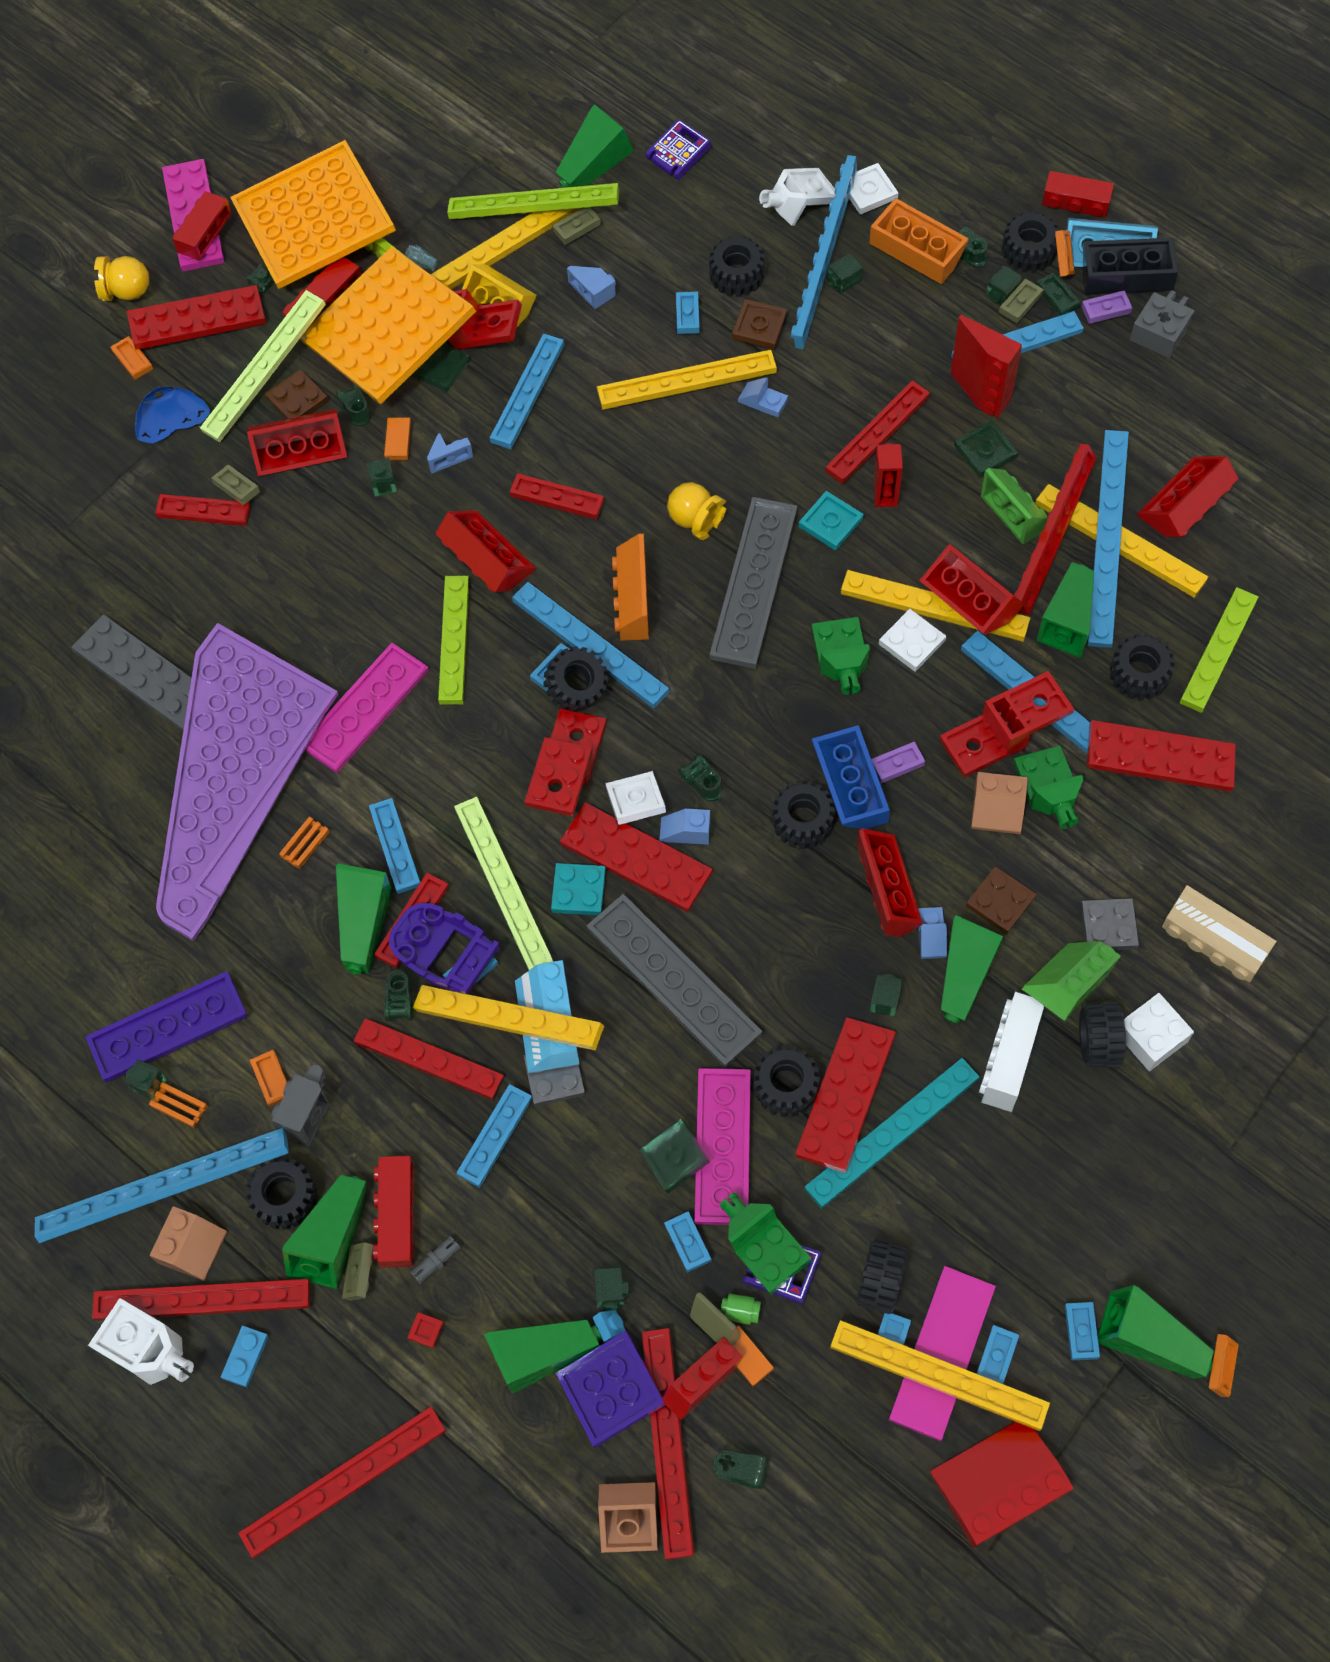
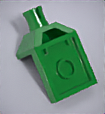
[811,617,870,695]
[1013,746,1083,829]
[720,1193,812,1295]

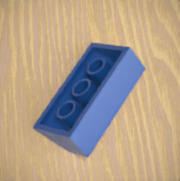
[812,725,890,829]

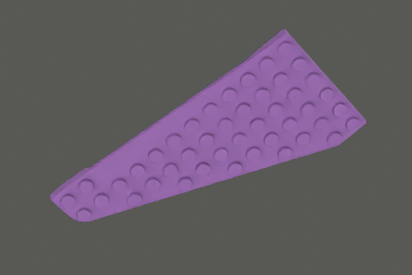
[156,623,338,942]

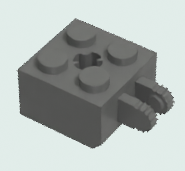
[1130,290,1195,358]
[271,1065,330,1147]

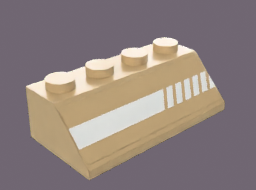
[1162,885,1277,983]

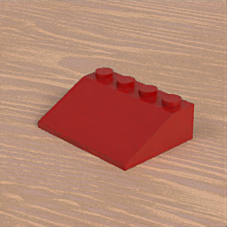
[950,315,1022,418]
[930,1422,1074,1549]

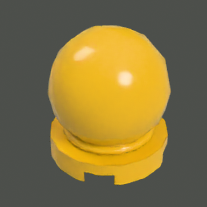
[94,256,149,301]
[667,482,726,540]

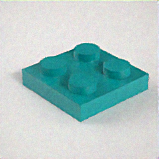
[799,491,864,551]
[551,863,606,915]

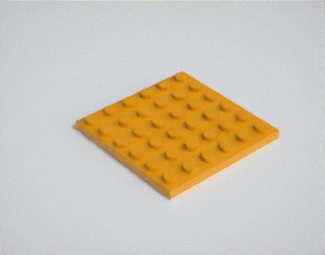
[230,140,396,289]
[300,246,476,404]

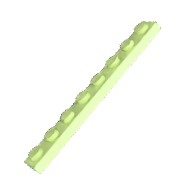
[200,290,326,442]
[454,797,553,970]

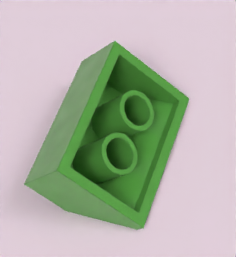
[981,468,1048,544]

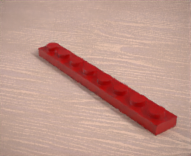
[1014,444,1097,615]
[92,1279,310,1321]
[642,1328,695,1560]
[238,1407,446,1559]

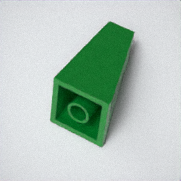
[556,104,634,188]
[1037,562,1094,659]
[336,863,393,975]
[941,915,1003,1024]
[282,1175,368,1289]
[1097,1285,1214,1379]
[484,1320,602,1394]

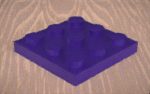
[555,1330,665,1448]

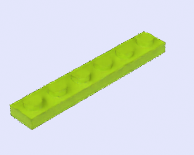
[438,576,469,705]
[1180,587,1259,713]

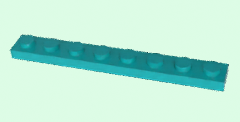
[804,1058,980,1209]

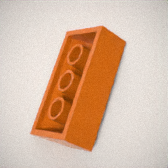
[869,198,969,284]
[612,534,649,641]

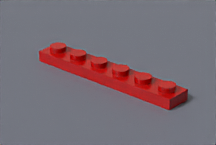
[825,380,930,484]
[354,1018,504,1101]

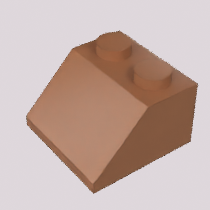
[971,772,1027,834]
[149,1206,228,1281]
[598,1482,658,1553]

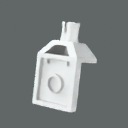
[759,168,836,226]
[88,1298,194,1385]

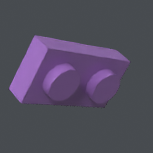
[1081,291,1132,324]
[871,741,925,784]

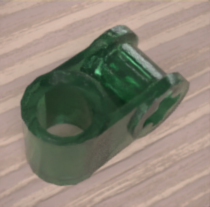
[957,226,988,268]
[336,383,371,426]
[679,754,722,802]
[384,971,413,1022]
[713,1450,768,1489]

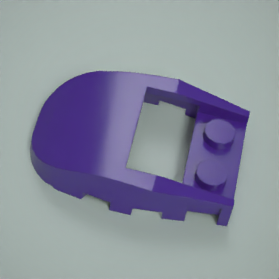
[389,903,500,995]

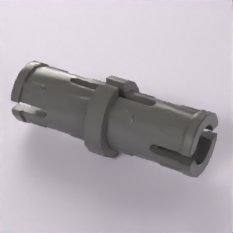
[409,1236,461,1285]

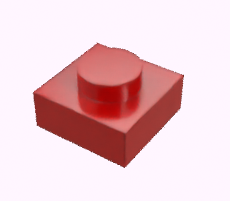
[407,1312,444,1349]

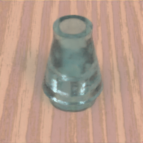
[405,244,438,271]

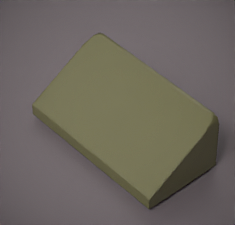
[690,1293,740,1346]

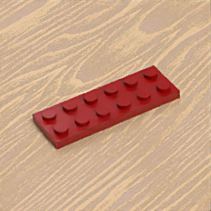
[127,285,266,350]
[1087,720,1235,792]
[560,802,713,913]
[795,1017,896,1173]

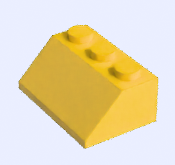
[462,264,537,327]

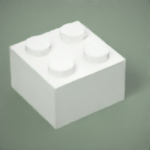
[1124,993,1194,1072]

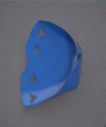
[135,387,210,443]

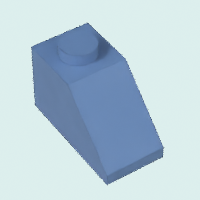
[567,266,616,309]
[660,809,710,845]

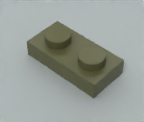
[553,207,601,245]
[999,279,1044,323]
[211,465,260,505]
[342,1242,373,1301]

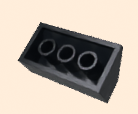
[1082,238,1178,294]

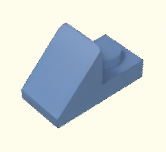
[738,377,788,418]
[427,433,473,474]
[918,907,947,959]

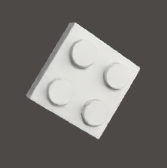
[840,163,899,214]
[879,609,946,672]
[605,771,666,825]

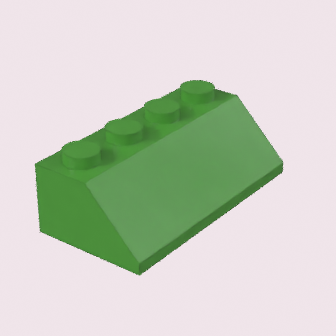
[1022,941,1121,1021]

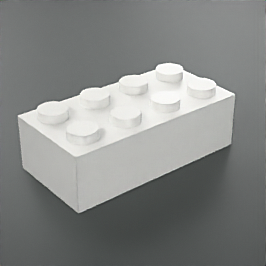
[979,992,1044,1112]

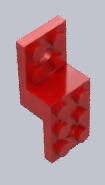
[448,289,522,350]
[939,671,1074,778]
[525,708,607,817]

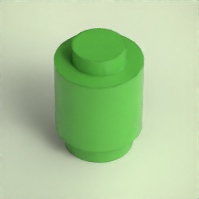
[721,1293,761,1325]

